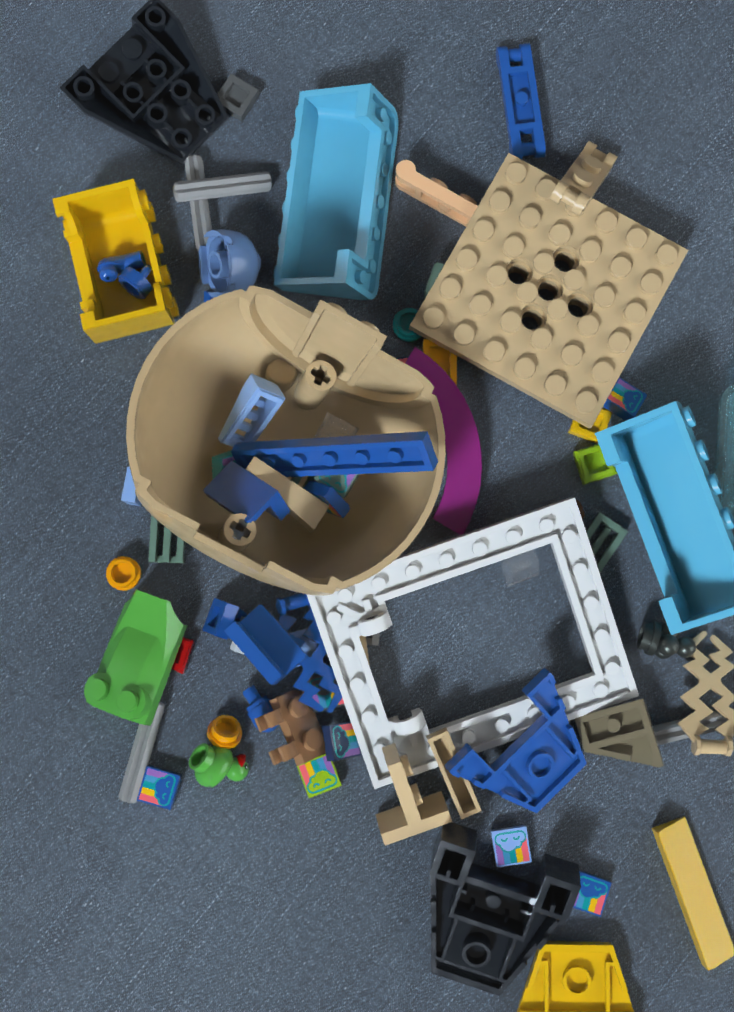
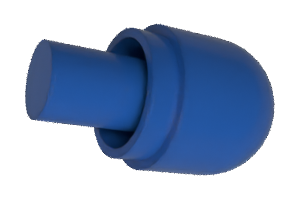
[242,685,279,733]

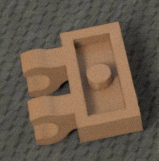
[254,689,326,766]

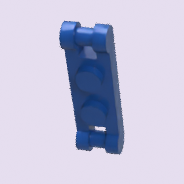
[496,43,546,160]

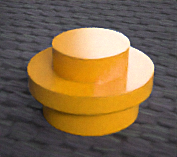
[106,556,141,591]
[207,715,242,749]

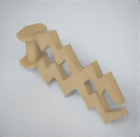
[677,631,734,756]

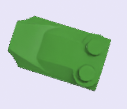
[84,589,187,726]

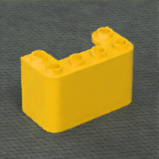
[52,179,180,344]

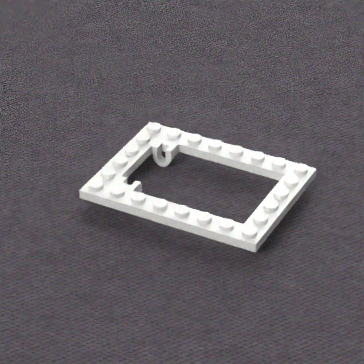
[306,497,639,789]

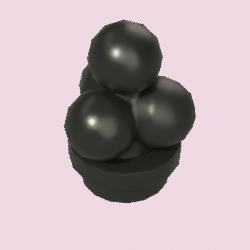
[637,620,696,659]

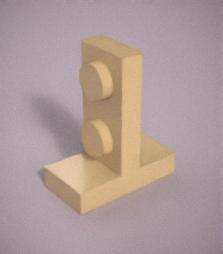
[375,743,452,846]

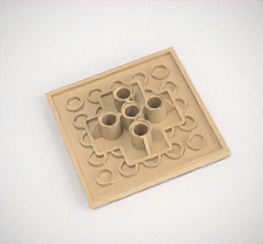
[409,153,689,429]

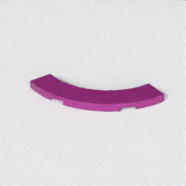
[405,347,482,535]

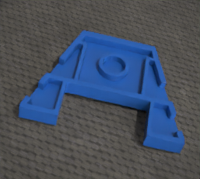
[444,668,587,813]

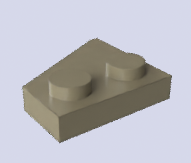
[575,699,665,768]

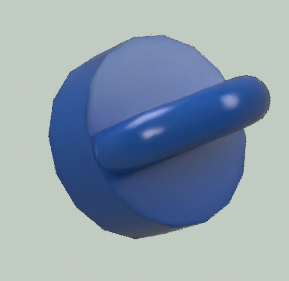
[118,265,153,299]

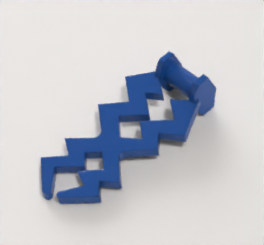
[275,593,342,713]

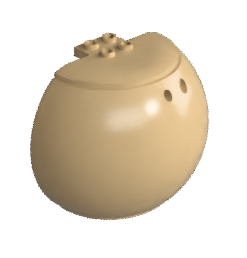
[126,286,446,596]

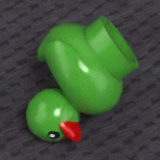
[189,743,249,788]

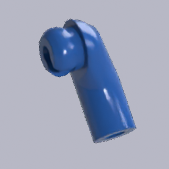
[97,250,146,282]

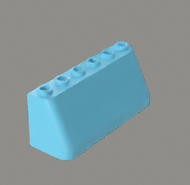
[274,83,399,300]
[595,401,734,635]

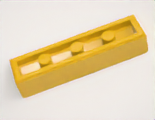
[651,816,734,970]

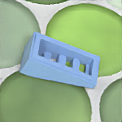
[218,374,286,447]

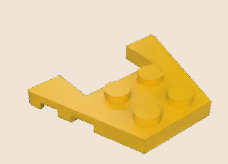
[517,941,634,1012]

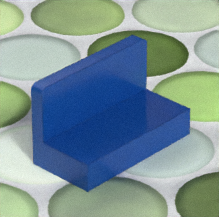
[203,460,290,523]
[224,605,307,685]

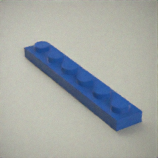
[231,431,438,477]

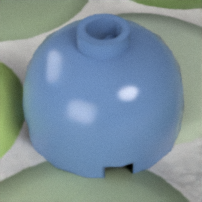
[198,229,261,298]

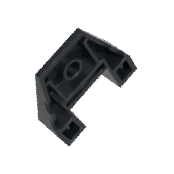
[430,822,581,996]

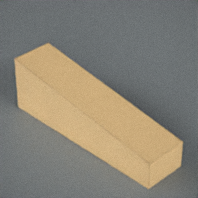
[246,456,329,533]
[426,727,482,820]

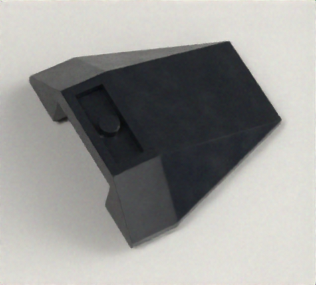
[60,0,228,165]

